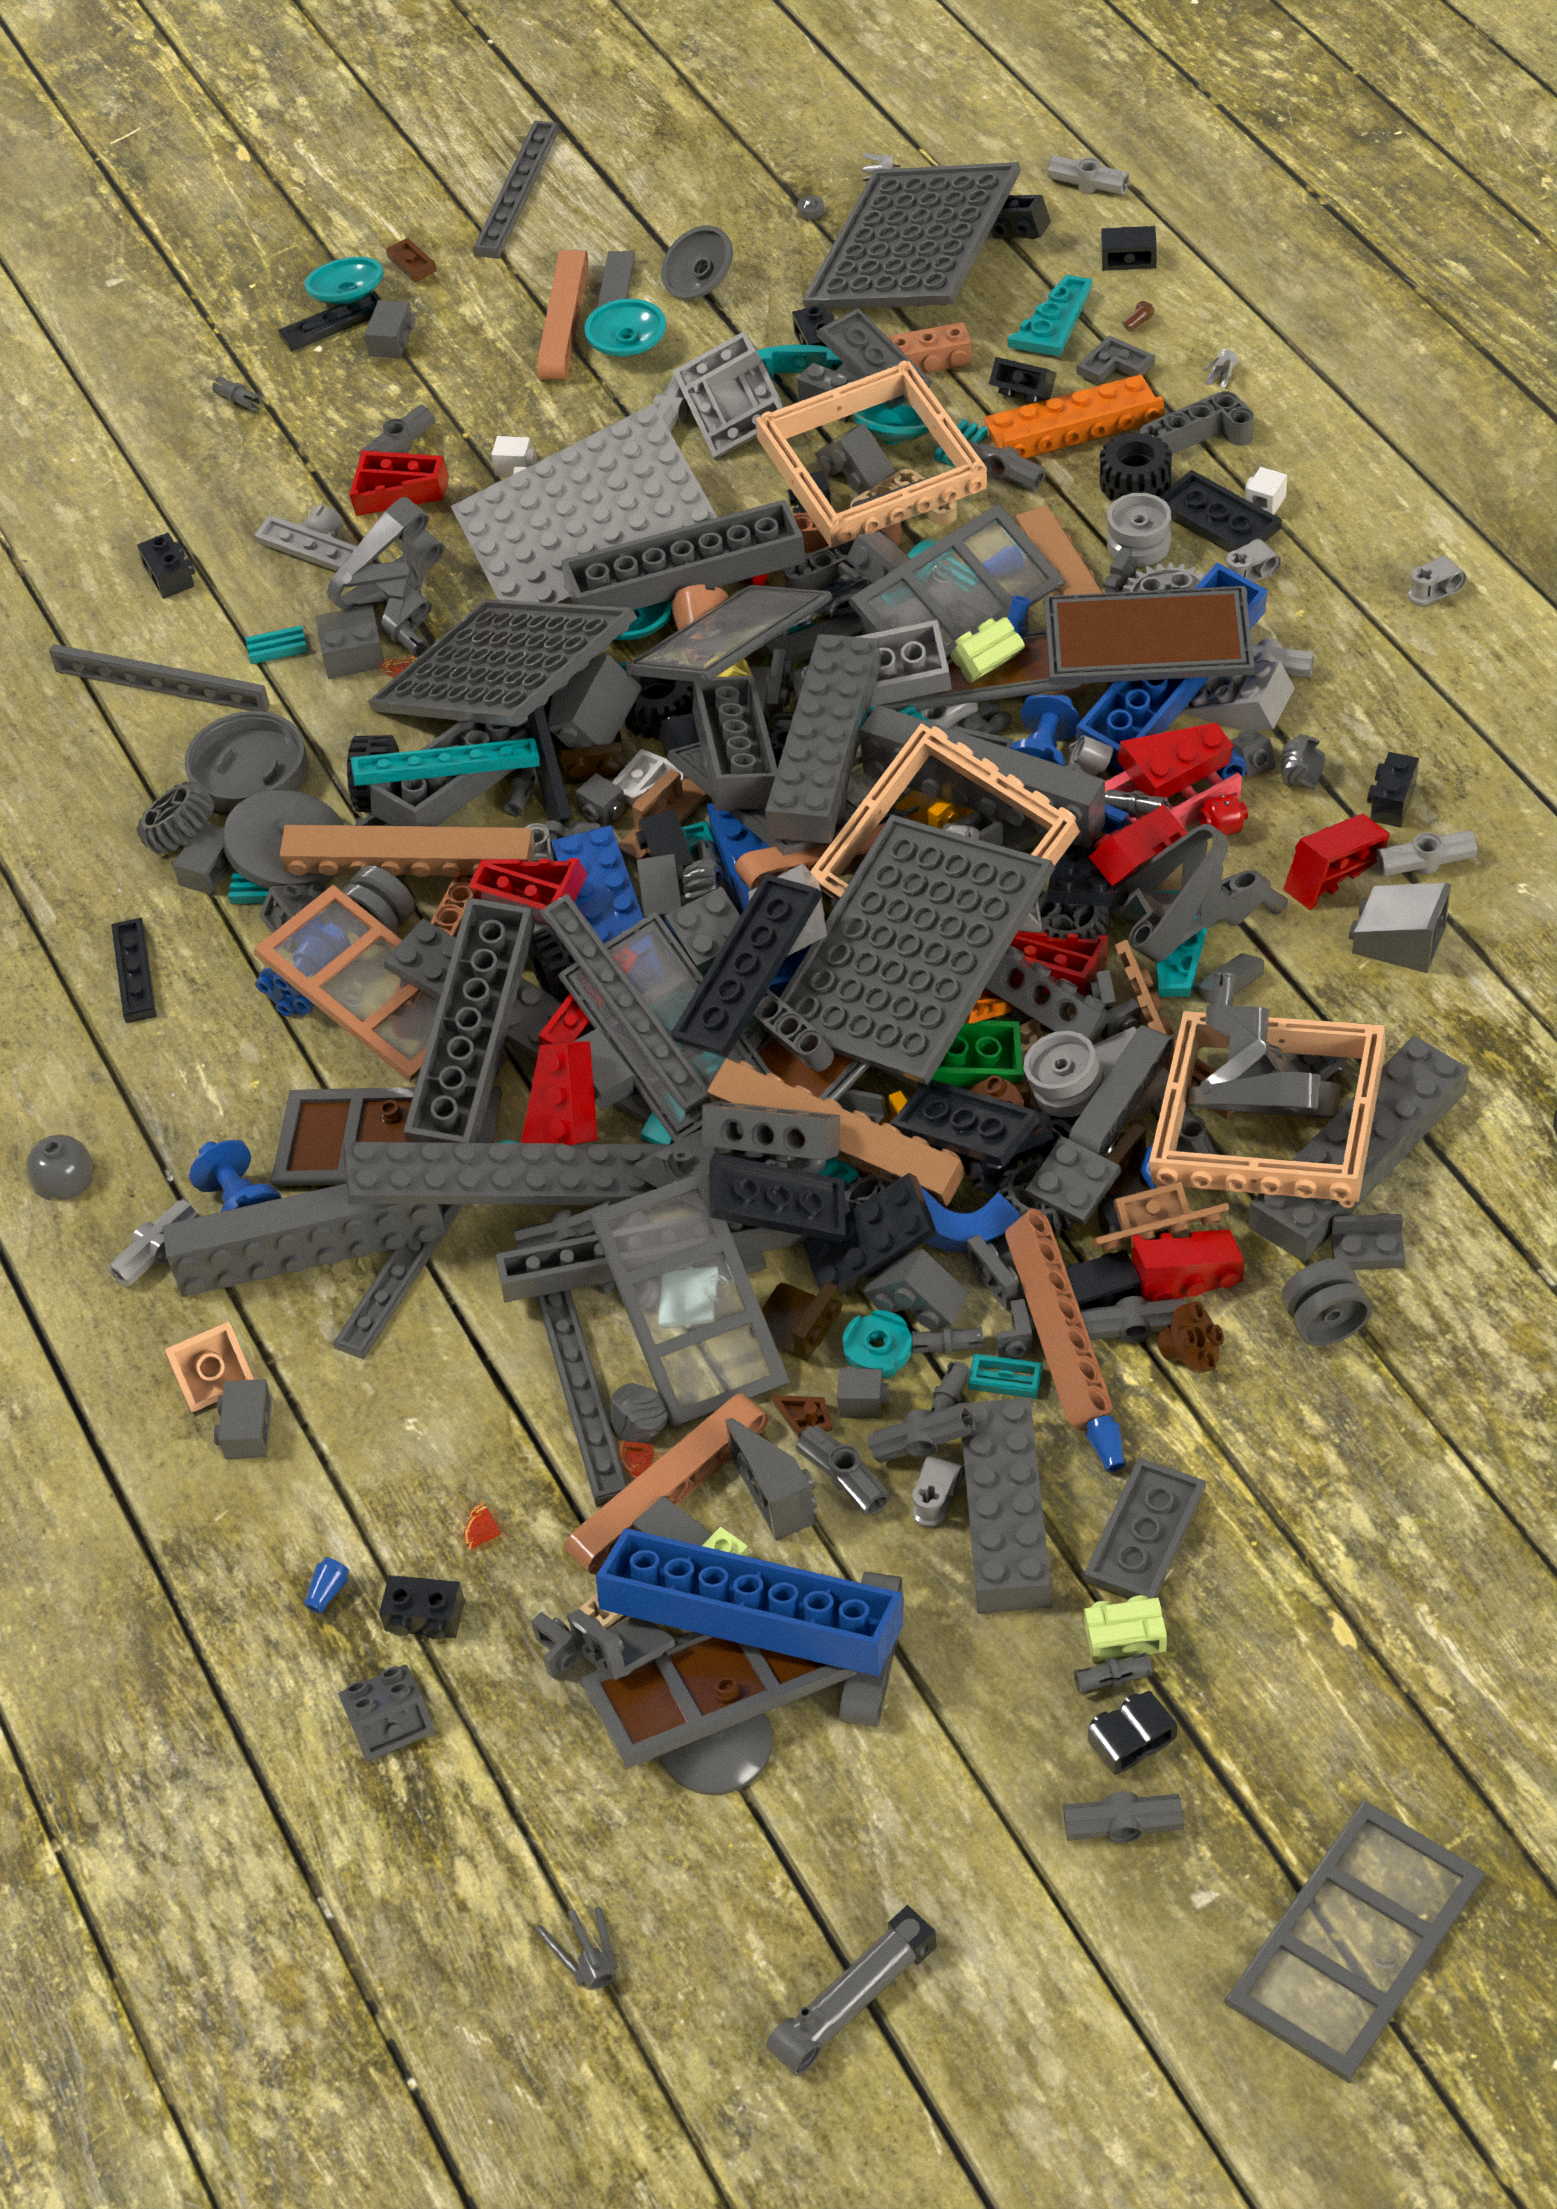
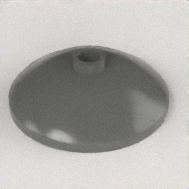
[661,225,733,300]
[661,1713,772,1795]

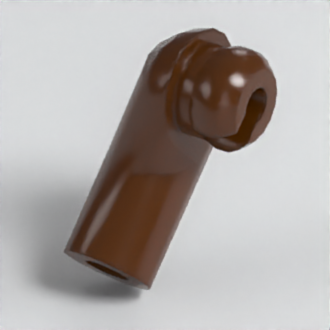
[1122,301,1154,332]

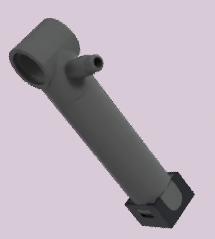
[766,1905,937,2076]

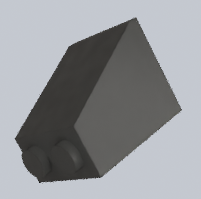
[548,654,641,749]
[1349,883,1451,973]

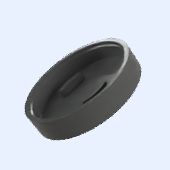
[185,711,309,815]

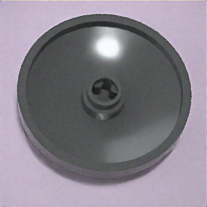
[223,790,344,889]

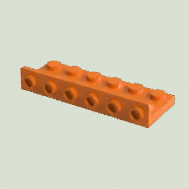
[984,374,1164,459]

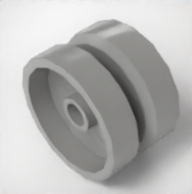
[1107,493,1171,567]
[1023,1031,1105,1118]

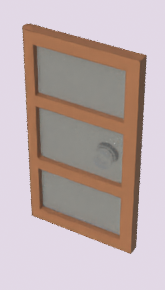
[254,885,439,1082]

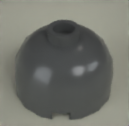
[26,1134,94,1201]

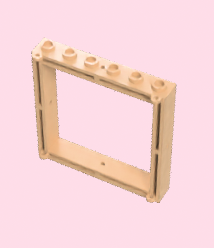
[756,361,987,548]
[810,723,1080,901]
[1149,1011,1386,1208]

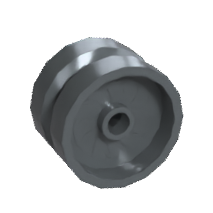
[333,865,415,946]
[1281,1259,1373,1346]

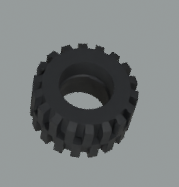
[1100,432,1172,501]
[624,661,693,740]
[347,735,399,812]
[528,928,581,1002]

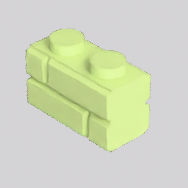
[951,617,1025,683]
[1084,1595,1167,1662]

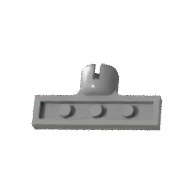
[254,504,357,572]

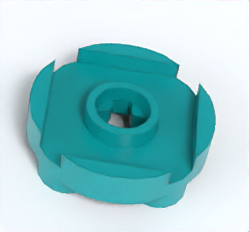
[842,1310,913,1379]

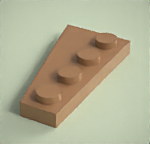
[1115,940,1177,1073]

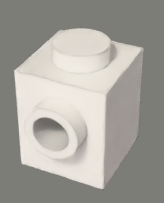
[491,436,536,477]
[1245,467,1287,515]

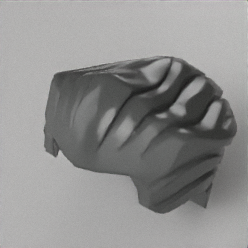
[1281,734,1325,790]
[610,1383,669,1448]

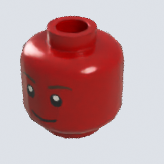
[1199,794,1248,836]

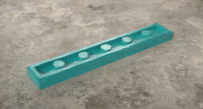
[350,738,540,786]

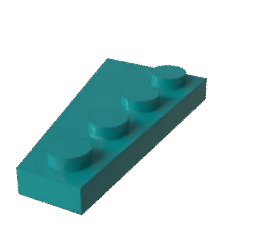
[1007,275,1093,356]
[1152,890,1208,997]

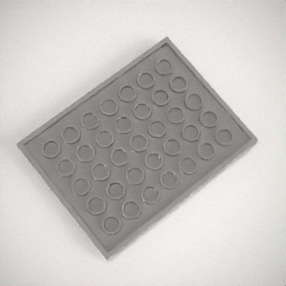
[451,404,718,604]

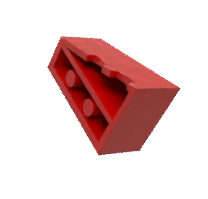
[349,450,449,516]
[1117,722,1234,798]
[1088,804,1187,887]
[1283,813,1390,911]
[468,858,588,925]
[1010,931,1109,997]
[521,1041,598,1145]
[1131,1229,1244,1302]

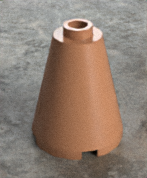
[671,584,729,666]

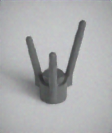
[536,1907,618,1990]

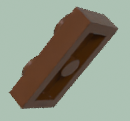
[386,238,437,283]

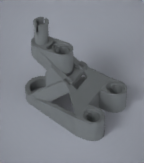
[327,497,444,657]
[1108,824,1288,962]
[1186,972,1341,1119]

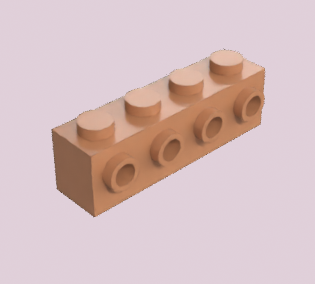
[887,322,972,373]

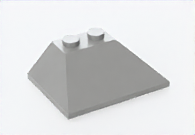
[673,331,785,460]

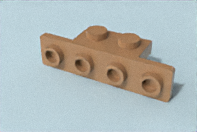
[618,769,709,861]
[1091,1182,1230,1253]

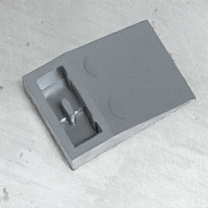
[1181,661,1295,731]

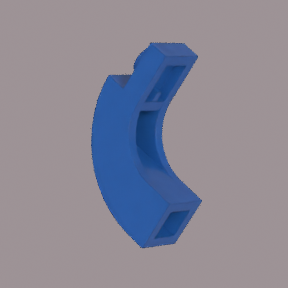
[920,1186,1023,1253]

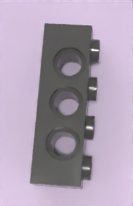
[985,946,1112,1044]
[701,1101,840,1165]

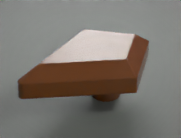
[771,1395,833,1438]

